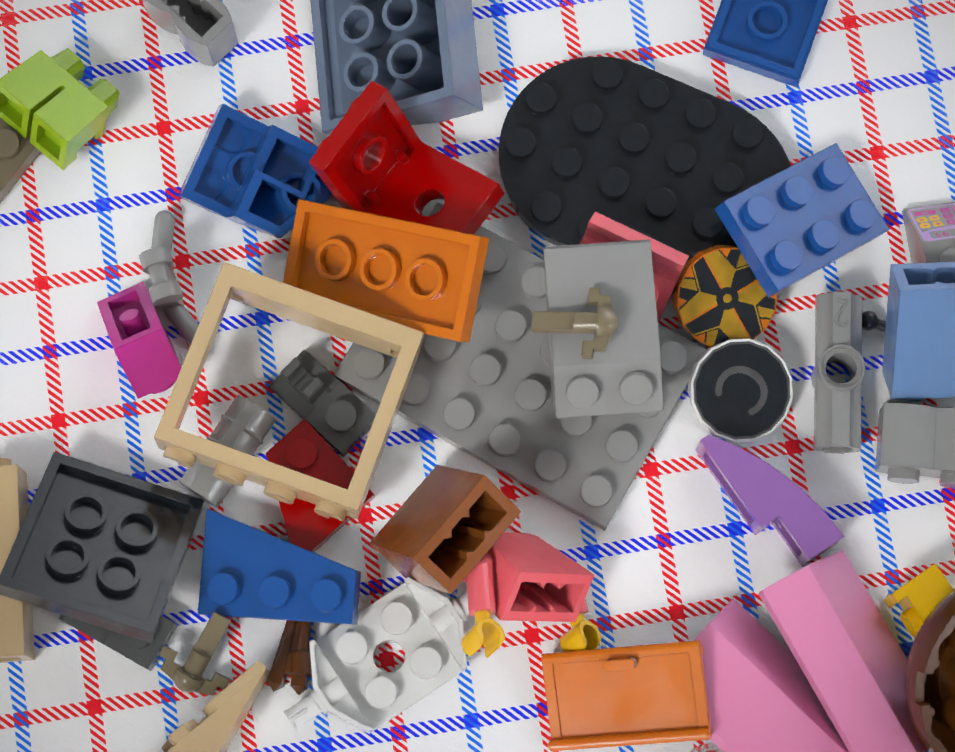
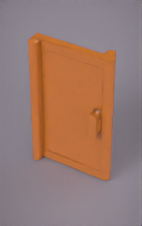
[541,640,712,751]

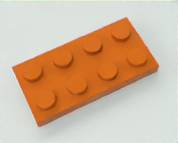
[283,199,490,342]

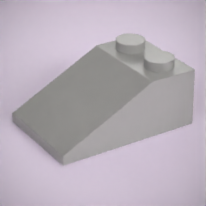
[543,239,663,418]

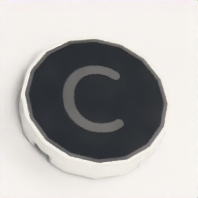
[688,339,793,442]

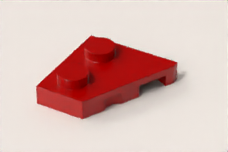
[266,418,375,552]

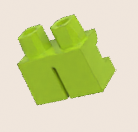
[0,48,120,170]

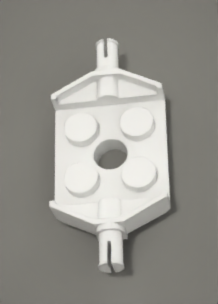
[283,577,469,734]

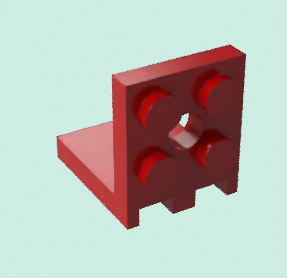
[309,81,505,235]

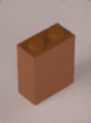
[369,465,521,594]

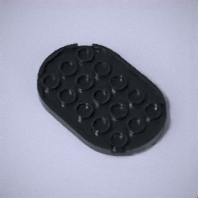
[498,56,791,294]

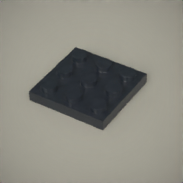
[0,452,204,643]

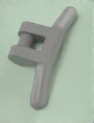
[139,210,199,346]

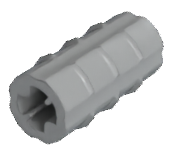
[179,395,276,508]

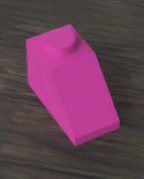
[97,281,182,399]

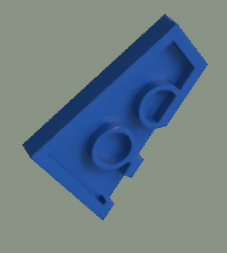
[198,509,361,625]

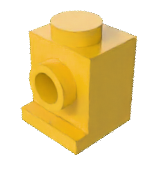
[883,564,953,638]

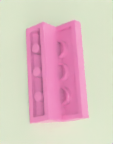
[758,550,928,752]
[693,598,849,752]

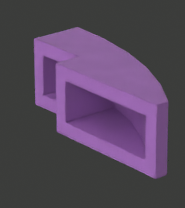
[695,435,845,567]

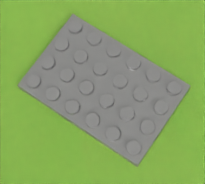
[334,202,707,531]

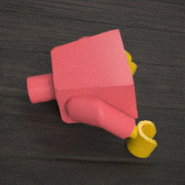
[461,532,601,658]

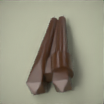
[267,621,311,695]

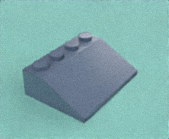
[310,0,483,134]

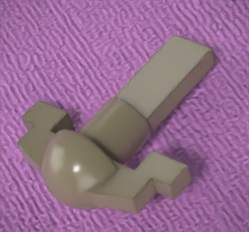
[531,288,618,359]
[159,611,231,696]

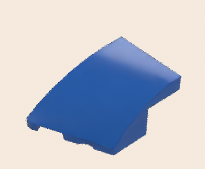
[177,104,333,238]

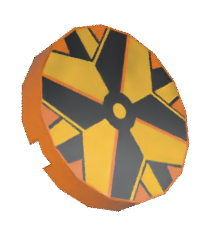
[673,245,777,347]

